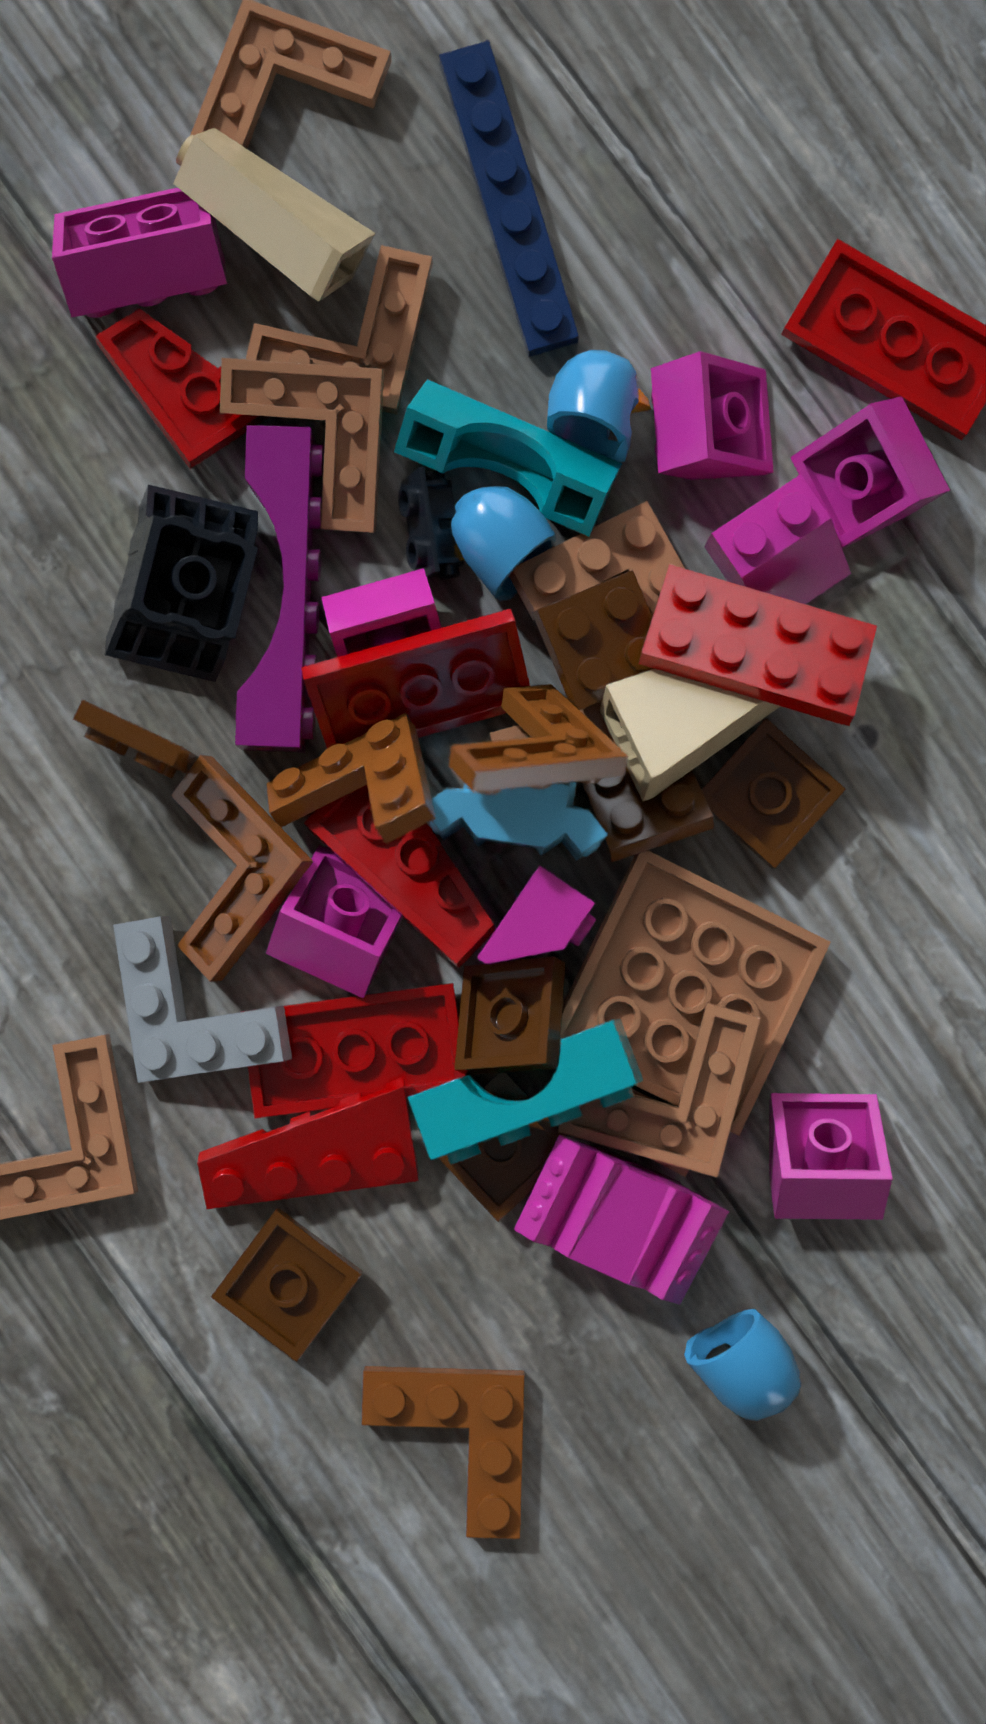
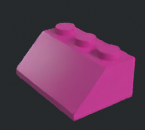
[52,188,227,318]

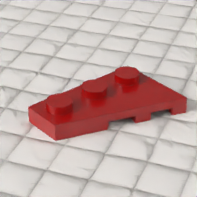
[95,308,270,469]

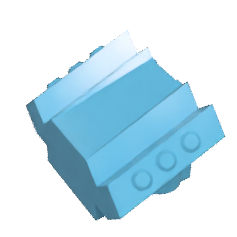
[427,781,608,861]

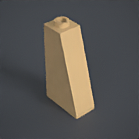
[173,128,376,301]
[600,669,780,801]

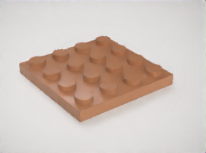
[559,850,831,1136]

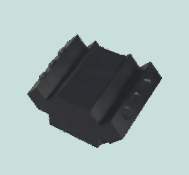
[105,484,258,682]

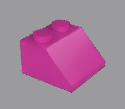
[651,351,774,480]
[790,396,950,549]
[704,474,851,604]
[321,568,441,657]
[266,845,402,998]
[477,865,596,964]
[769,1093,893,1220]

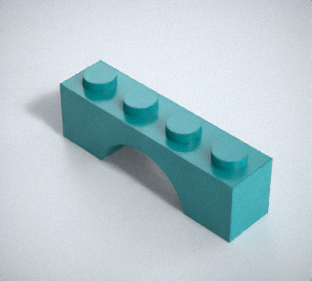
[394,379,622,537]
[408,1019,644,1164]

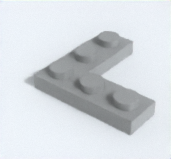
[113,916,292,1083]

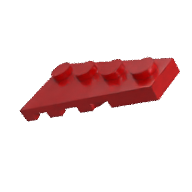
[304,785,496,968]
[197,1077,419,1209]

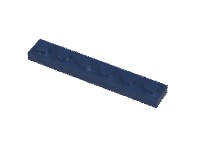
[439,40,579,357]

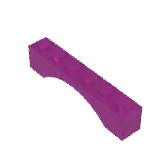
[235,425,324,752]

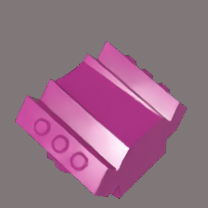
[514,1135,729,1305]

